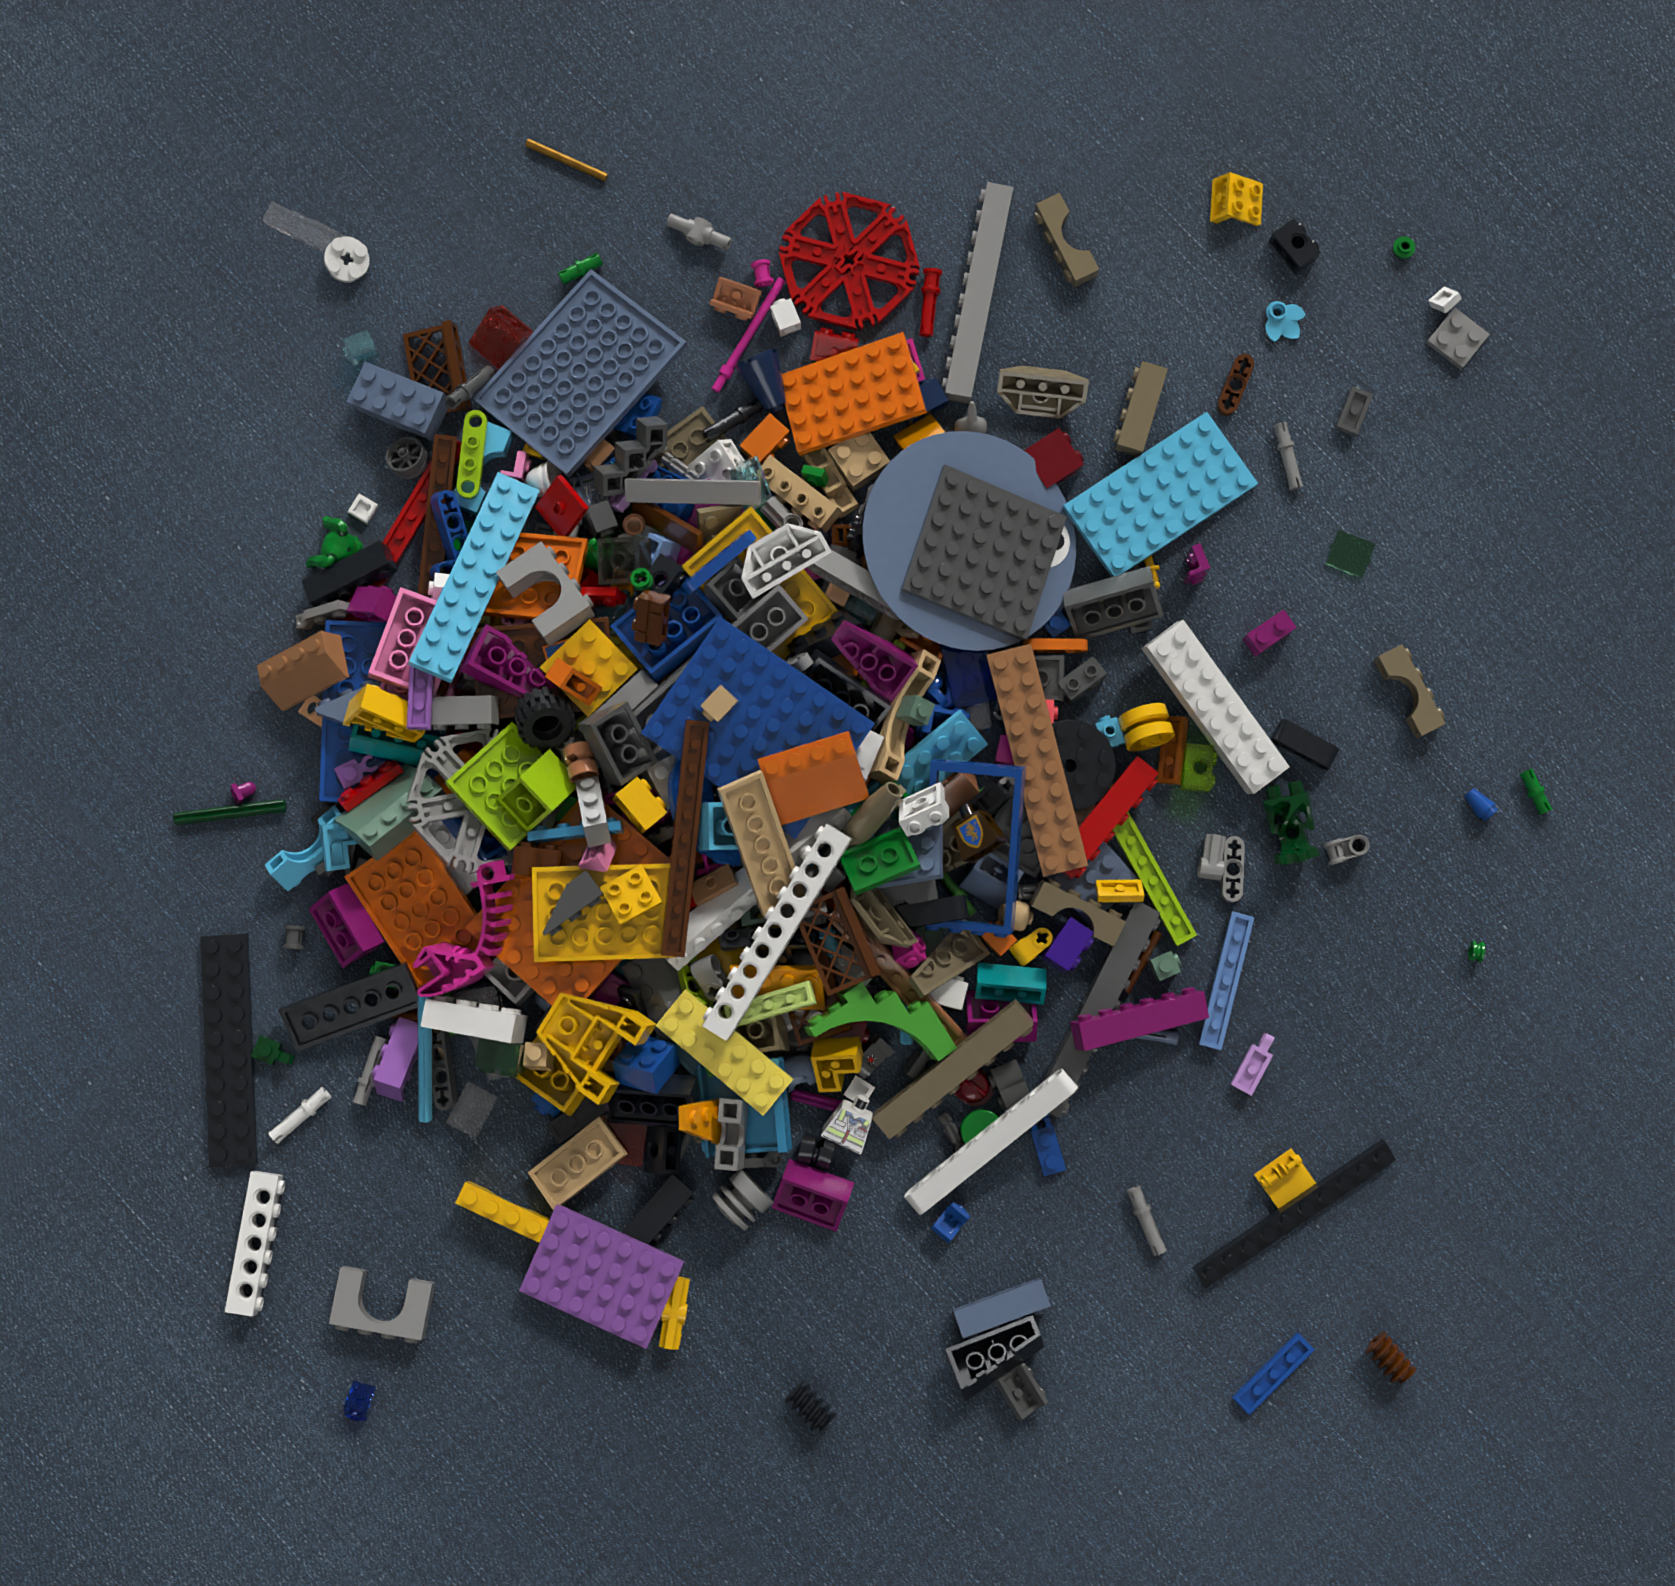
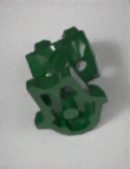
[1263,780,1320,866]

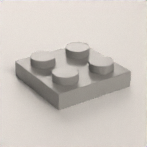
[1426,307,1490,370]

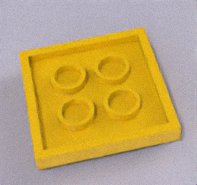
[540,619,638,717]

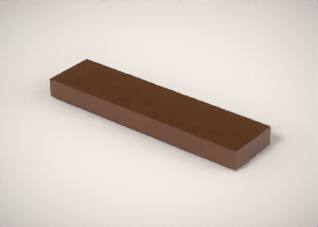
[632,502,703,554]

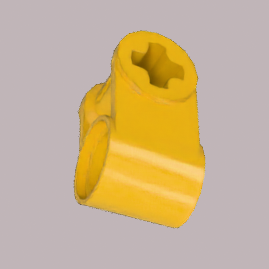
[1008,928,1053,967]

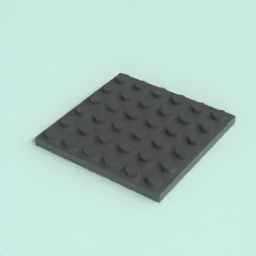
[901,465,1067,641]

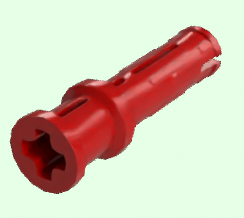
[919,268,943,338]

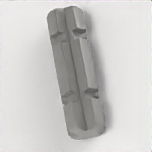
[660,452,699,480]

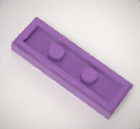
[407,666,434,730]

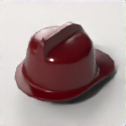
[953,1068,994,1106]

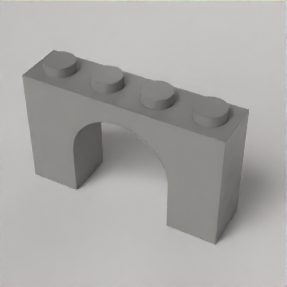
[496,541,595,647]
[329,1266,436,1343]

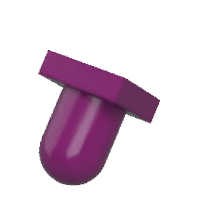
[229,782,256,805]

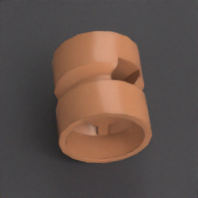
[563,741,599,783]

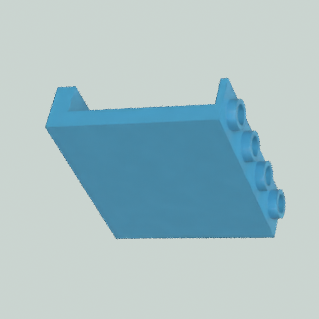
[695,1056,792,1158]

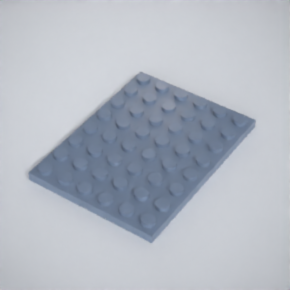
[473,269,688,477]

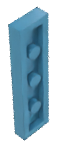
[527,818,624,844]

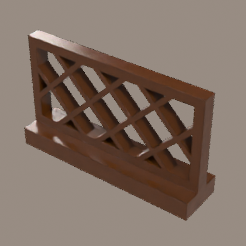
[402,320,472,415]
[791,887,881,996]
[788,940,853,1047]

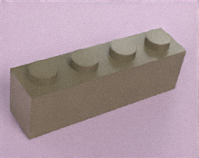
[1113,361,1168,457]

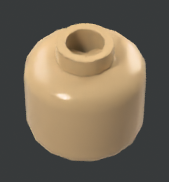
[998,900,1033,931]

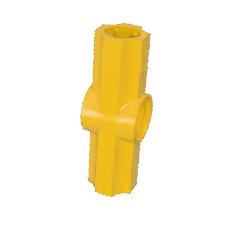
[659,1276,690,1350]

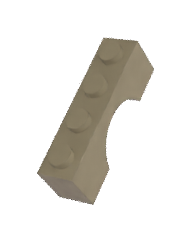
[1033,193,1099,288]
[1374,644,1446,739]
[1029,878,1126,946]

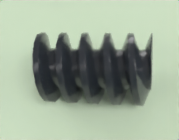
[784,1380,836,1432]

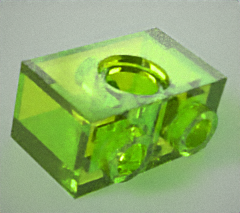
[1180,743,1217,793]

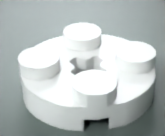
[324,236,369,283]

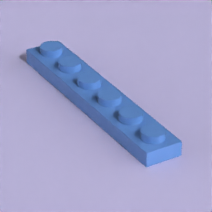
[1198,911,1254,1050]

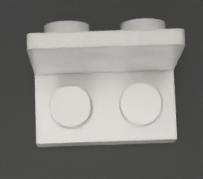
[688,439,754,480]

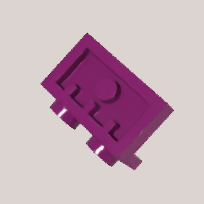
[1183,543,1210,585]

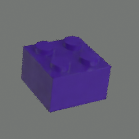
[1041,917,1094,973]

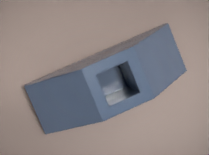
[314,680,381,727]

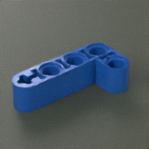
[430,490,468,581]

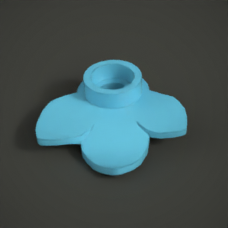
[1265,301,1306,342]

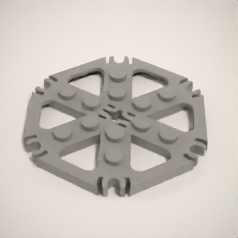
[406,728,550,874]

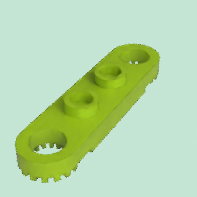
[457,410,488,500]

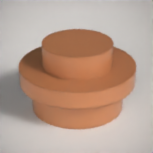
[623,513,646,536]

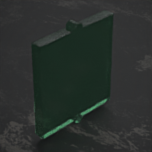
[1325,530,1375,578]

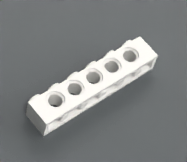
[225,1171,285,1317]

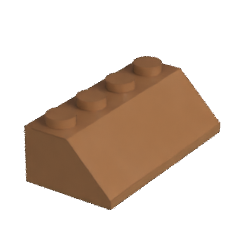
[257,631,349,711]

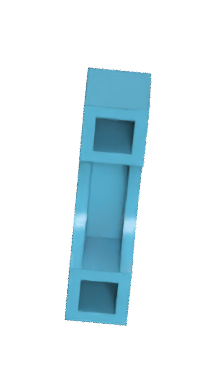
[453,422,514,516]
[265,805,342,891]

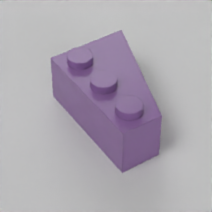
[372,1017,418,1102]

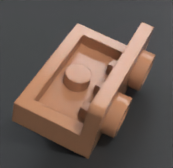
[709,277,762,321]

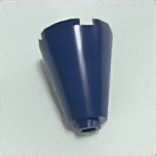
[735,348,786,413]

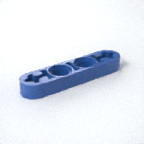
[681,529,757,595]

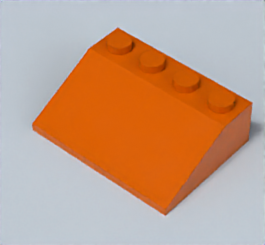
[757,731,869,826]

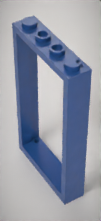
[926,759,1026,938]

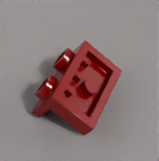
[810,328,859,361]

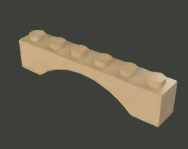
[868,649,941,784]

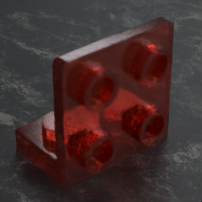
[469,305,534,369]

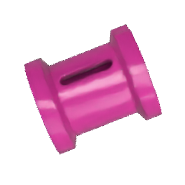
[751,259,774,288]

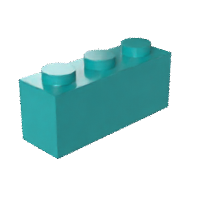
[975,963,1046,1005]

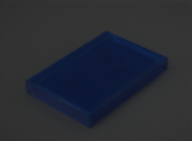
[939,644,998,709]

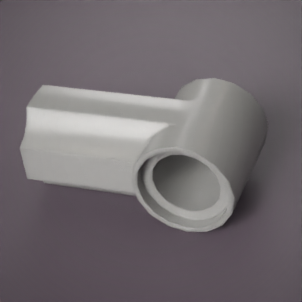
[760,496,803,529]
[1197,834,1226,881]

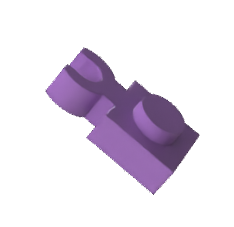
[334,755,378,790]

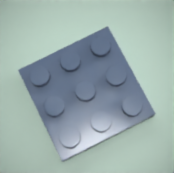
[874,819,943,889]
[1045,841,1138,926]

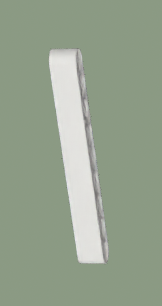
[904,1069,1078,1215]

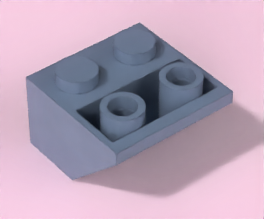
[959,853,1024,909]

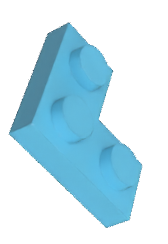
[320,823,358,871]

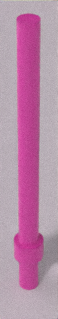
[711,277,786,393]

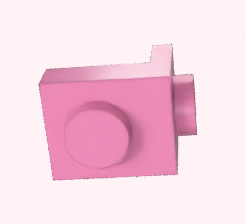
[500,451,532,483]

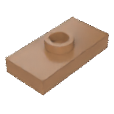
[692,864,739,906]

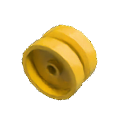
[1118,703,1175,752]

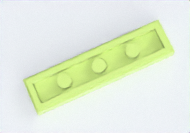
[724,981,817,1027]

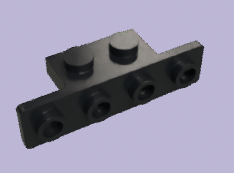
[721,928,815,965]

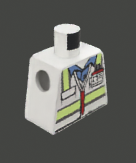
[821,1094,873,1154]

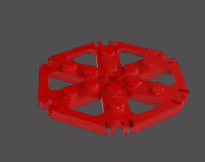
[779,191,920,331]

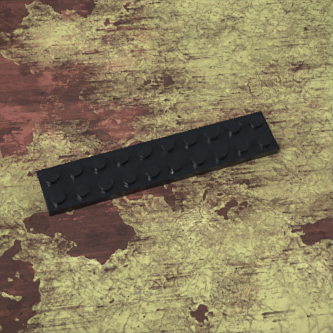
[200,933,258,1167]

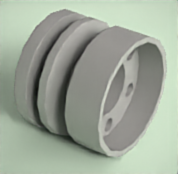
[712,1169,774,1231]

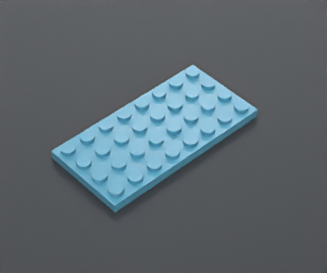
[1062,412,1258,577]

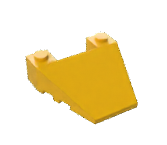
[536,993,657,1105]

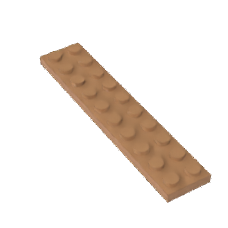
[987,644,1088,877]

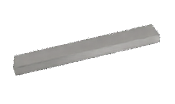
[625,478,761,505]

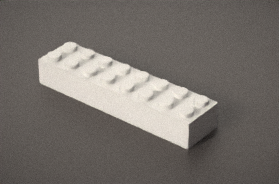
[1141,620,1290,794]

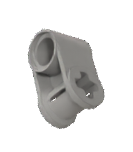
[1322,835,1370,866]
[690,954,730,1002]

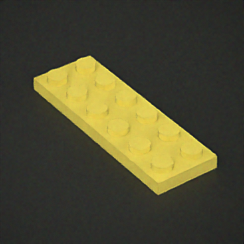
[656,989,794,1116]

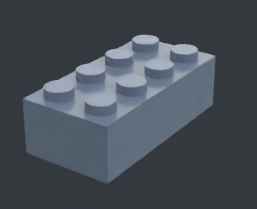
[346,362,450,441]

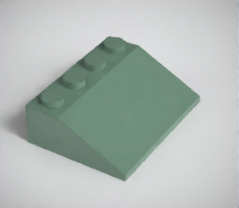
[334,763,445,861]

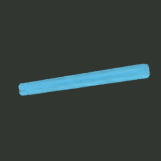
[418,995,432,1123]

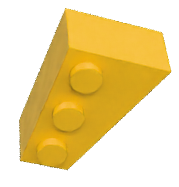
[342,684,425,743]

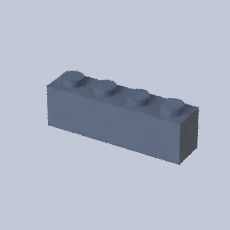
[952,1278,1051,1340]

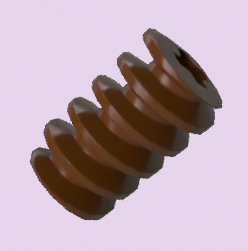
[1365,1331,1417,1383]

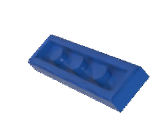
[1231,1332,1315,1415]

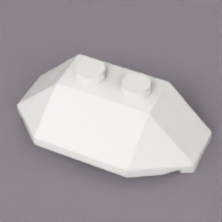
[741,523,832,599]

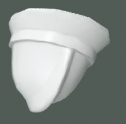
[523,460,562,497]

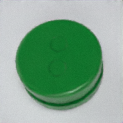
[960,1109,999,1144]

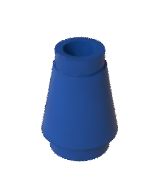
[1464,788,1498,822]

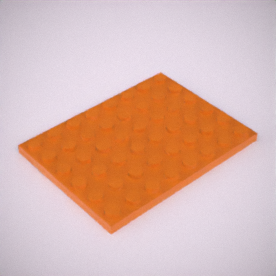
[465,800,670,1006]

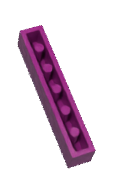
[1070,987,1209,1051]

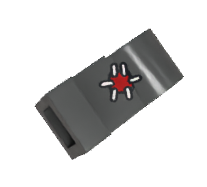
[856,1033,895,1079]

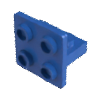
[613,393,662,440]

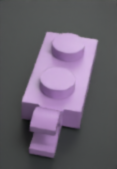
[1230,1033,1274,1096]

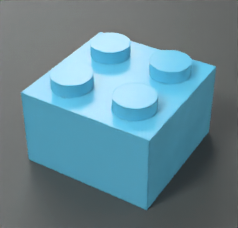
[699,802,738,851]

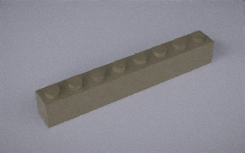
[872,999,1033,1139]

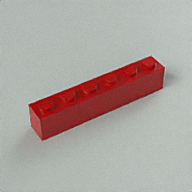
[1062,756,1159,880]

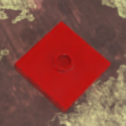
[535,475,589,537]

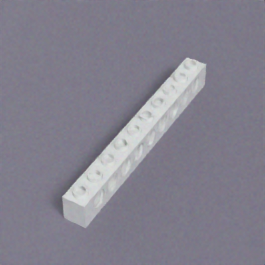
[702,824,852,1041]

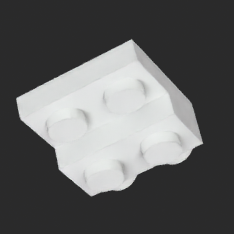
[899,782,949,837]

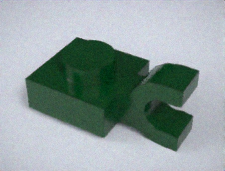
[251,1035,295,1065]

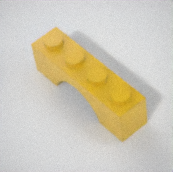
[455,1181,550,1243]

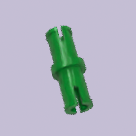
[557,252,603,285]
[1519,768,1553,815]

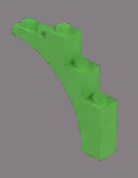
[804,980,957,1061]

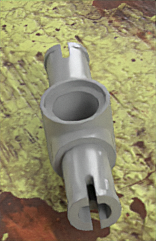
[667,213,732,251]

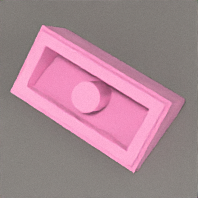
[579,836,617,872]

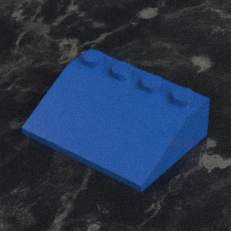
[610,575,724,683]

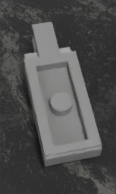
[295,600,350,630]

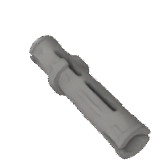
[1273,422,1303,490]
[352,1036,389,1106]
[1126,1185,1167,1256]

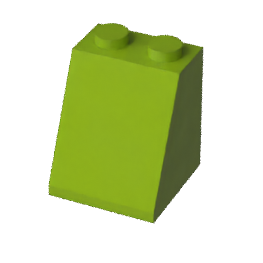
[496,749,576,832]

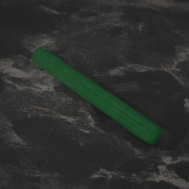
[173,799,287,825]

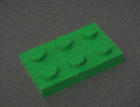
[840,827,921,896]

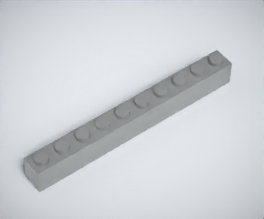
[942,182,1013,404]

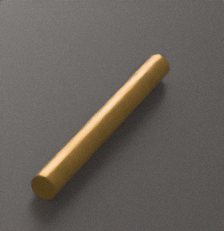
[525,138,608,182]

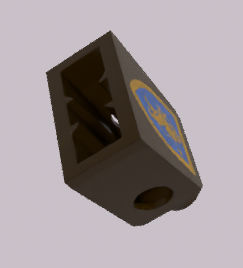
[953,804,1008,863]

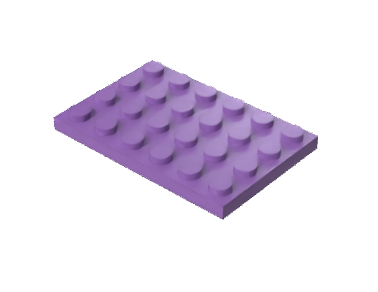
[519,1204,685,1349]

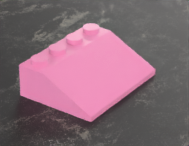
[368,587,441,697]

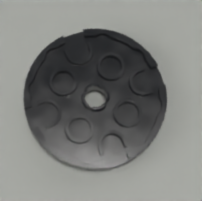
[1052,720,1116,811]

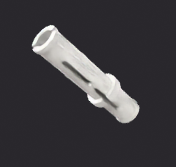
[268,1087,331,1144]

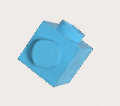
[1094,715,1125,749]

